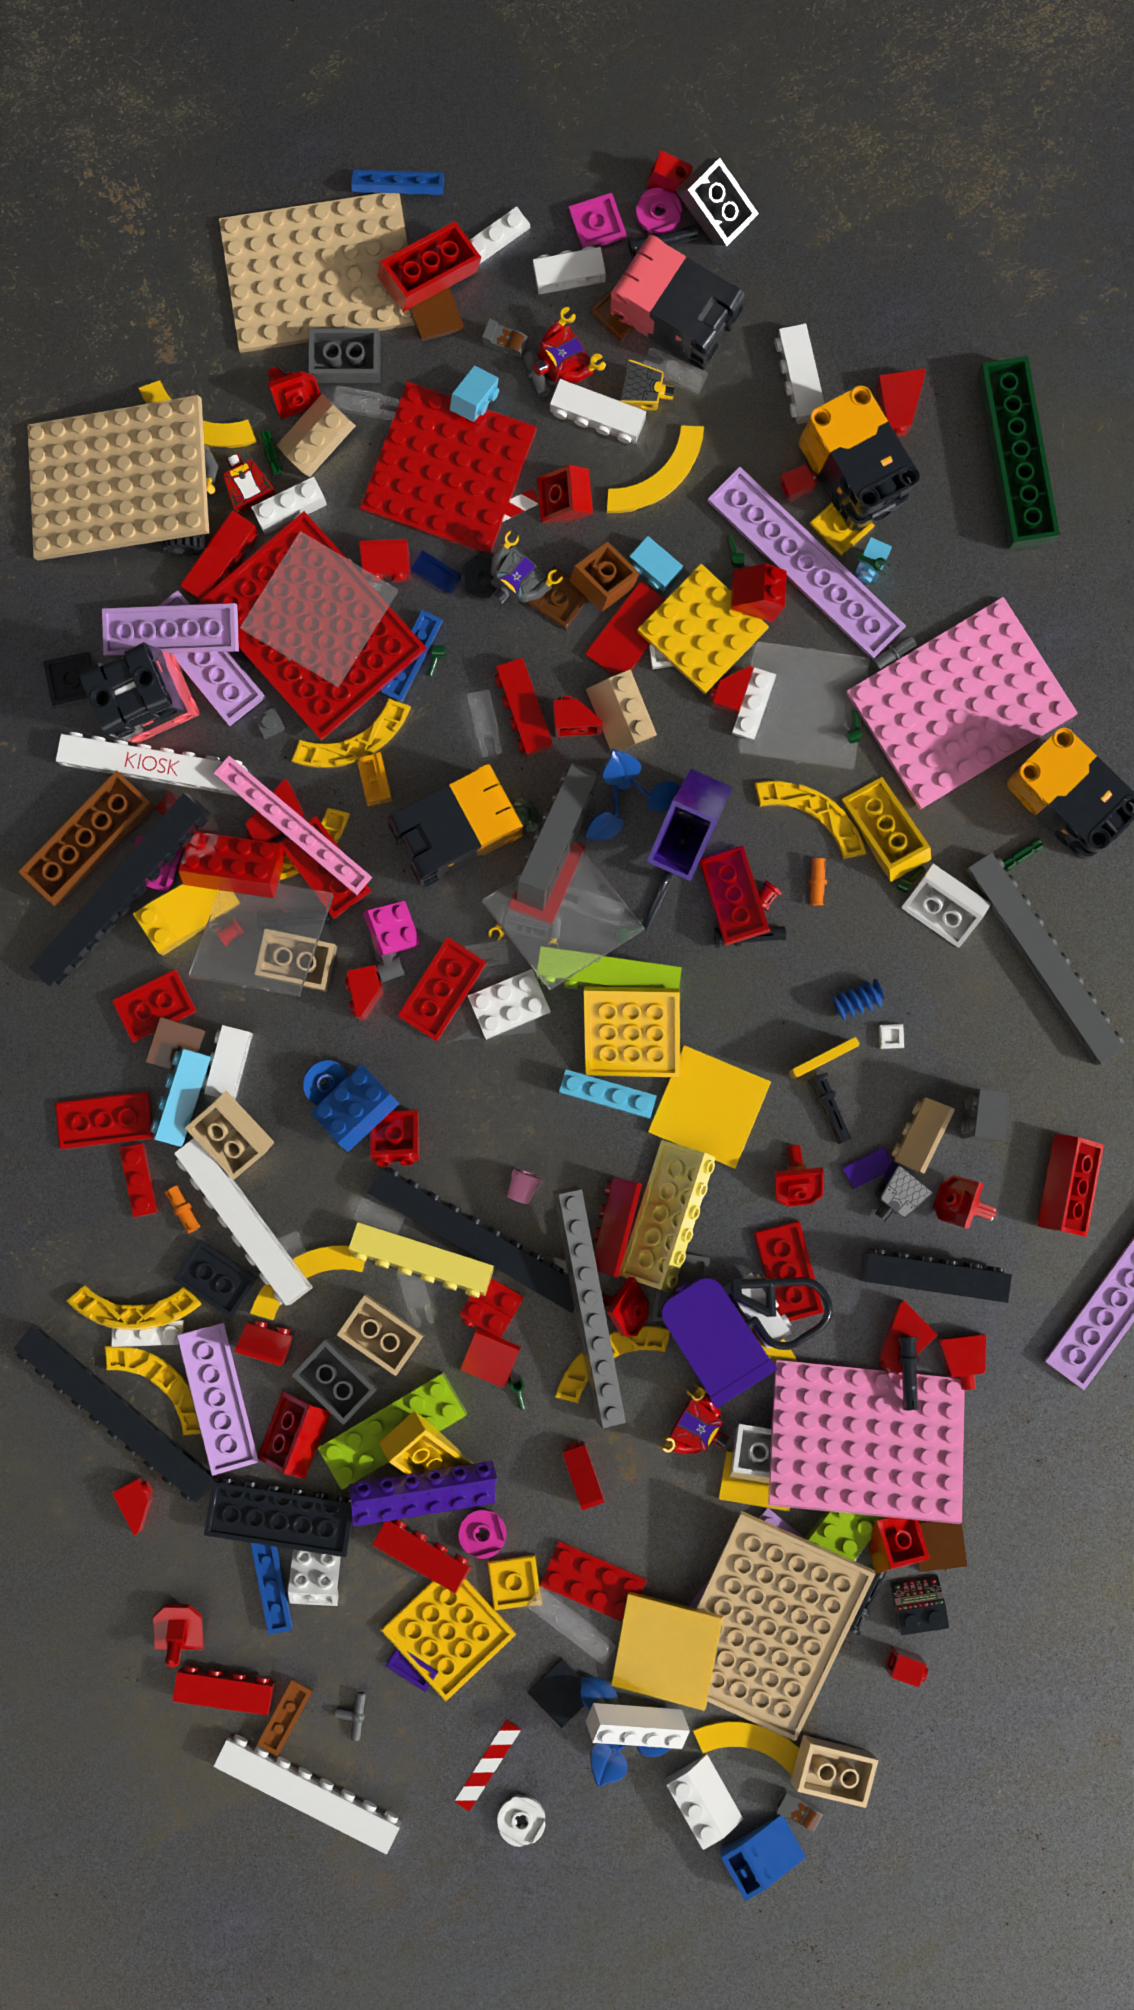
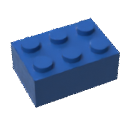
[310,1064,400,1152]

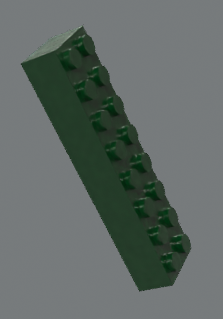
[978,356,1060,550]

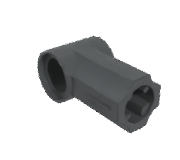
[369,938,405,982]

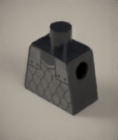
[874,1162,933,1222]

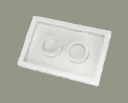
[468,969,551,1040]

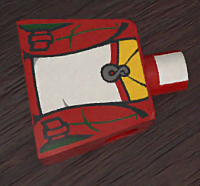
[223,454,276,515]

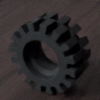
[163,534,205,556]

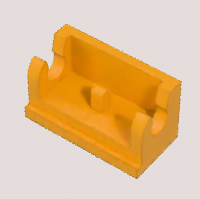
[357,752,393,807]

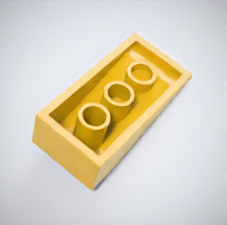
[842,777,931,882]
[133,884,241,956]
[379,1411,474,1474]

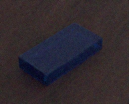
[410,551,461,596]

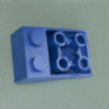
[719,1815,806,1901]

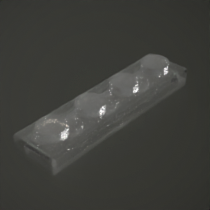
[527,1586,617,1665]

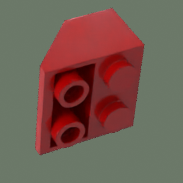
[344,965,383,1021]

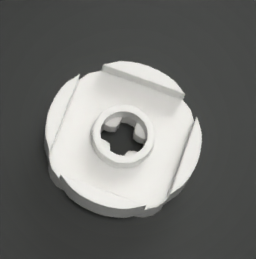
[497,1794,545,1847]

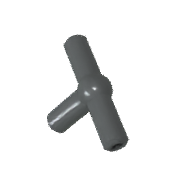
[334,1692,365,1742]

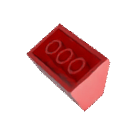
[1037,1134,1104,1237]
[593,1177,642,1277]

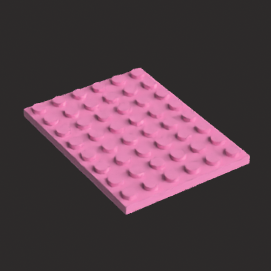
[846,597,1078,810]
[768,1360,965,1524]

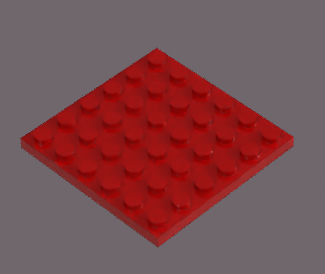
[360,381,537,554]

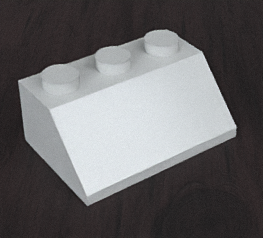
[901,864,991,948]
[665,1754,743,1850]

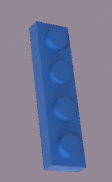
[351,169,444,195]
[381,610,443,703]
[251,1543,293,1635]

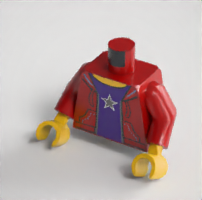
[533,307,606,383]
[658,1383,730,1454]

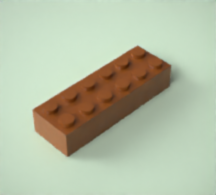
[18,770,155,907]

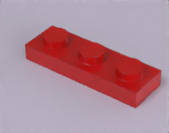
[119,1143,158,1218]

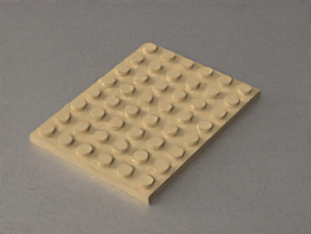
[219,193,414,353]
[27,395,209,560]
[696,1511,875,1741]

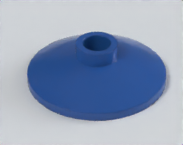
[303,1060,348,1105]

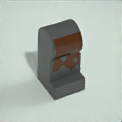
[482,318,529,357]
[775,1788,824,1831]

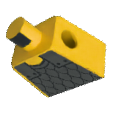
[621,360,675,410]

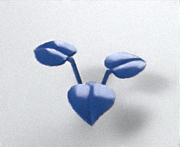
[585,749,681,840]
[579,1677,670,1787]

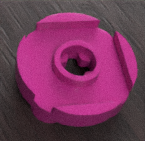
[636,187,682,235]
[459,1509,507,1559]

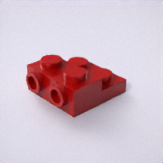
[370,1110,419,1167]
[459,1278,524,1338]

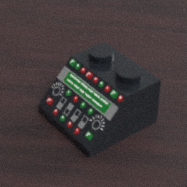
[890,1575,949,1636]

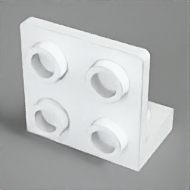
[288,1549,341,1606]

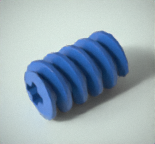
[831,979,884,1021]

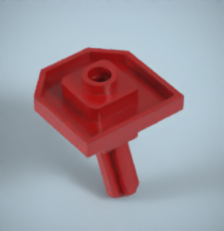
[267,367,321,419]
[775,1145,824,1207]
[933,1175,996,1229]
[602,1277,649,1337]
[153,1604,204,1668]

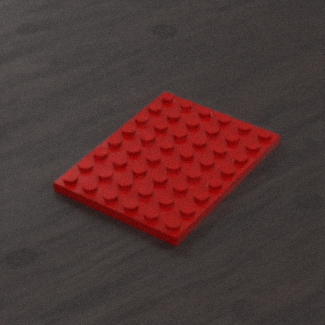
[199,511,427,741]

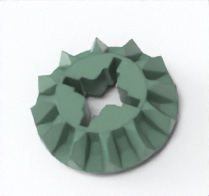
[512,797,542,833]

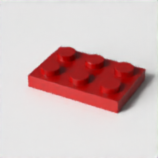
[112,969,197,1043]

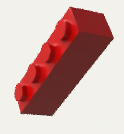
[180,510,258,602]
[494,658,553,758]
[372,1519,472,1593]
[172,1665,275,1716]

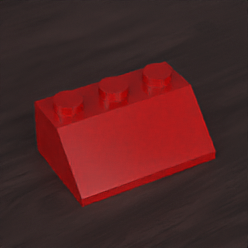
[257,1391,330,1479]

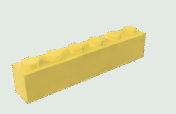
[348,1222,494,1298]

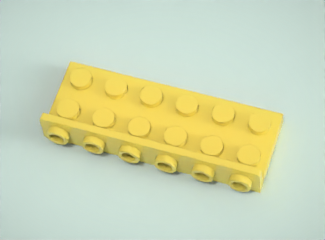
[619,1140,715,1293]

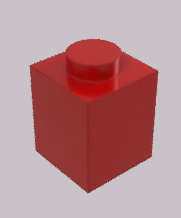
[779,464,817,502]

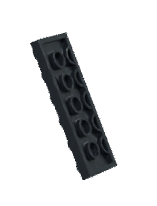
[204,1477,352,1557]

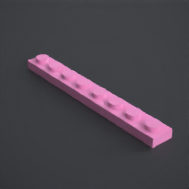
[214,756,372,895]

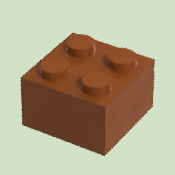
[570,541,639,612]

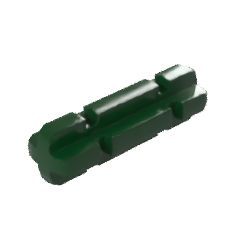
[259,430,283,475]
[1002,838,1044,872]

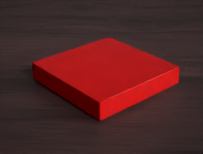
[460,1328,521,1388]

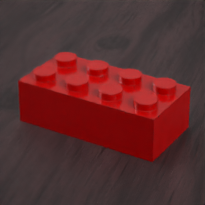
[377,221,481,312]
[178,831,286,898]

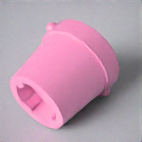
[507,1168,542,1204]

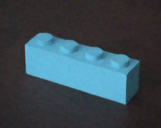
[150,1046,211,1147]
[559,1070,657,1119]

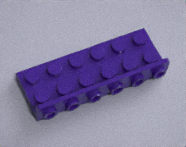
[349,1460,497,1527]

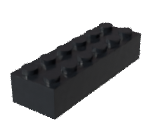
[859,1248,1012,1303]

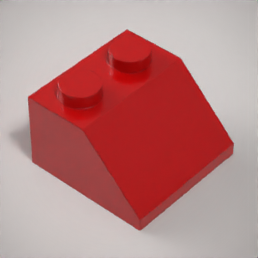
[537,465,593,523]
[360,539,411,584]
[730,563,787,623]
[554,696,602,737]
[235,1319,295,1366]
[869,1517,930,1574]

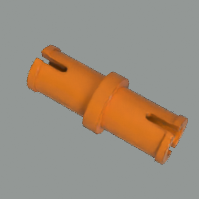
[808,858,827,906]
[165,1185,201,1234]

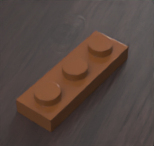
[257,1678,313,1757]

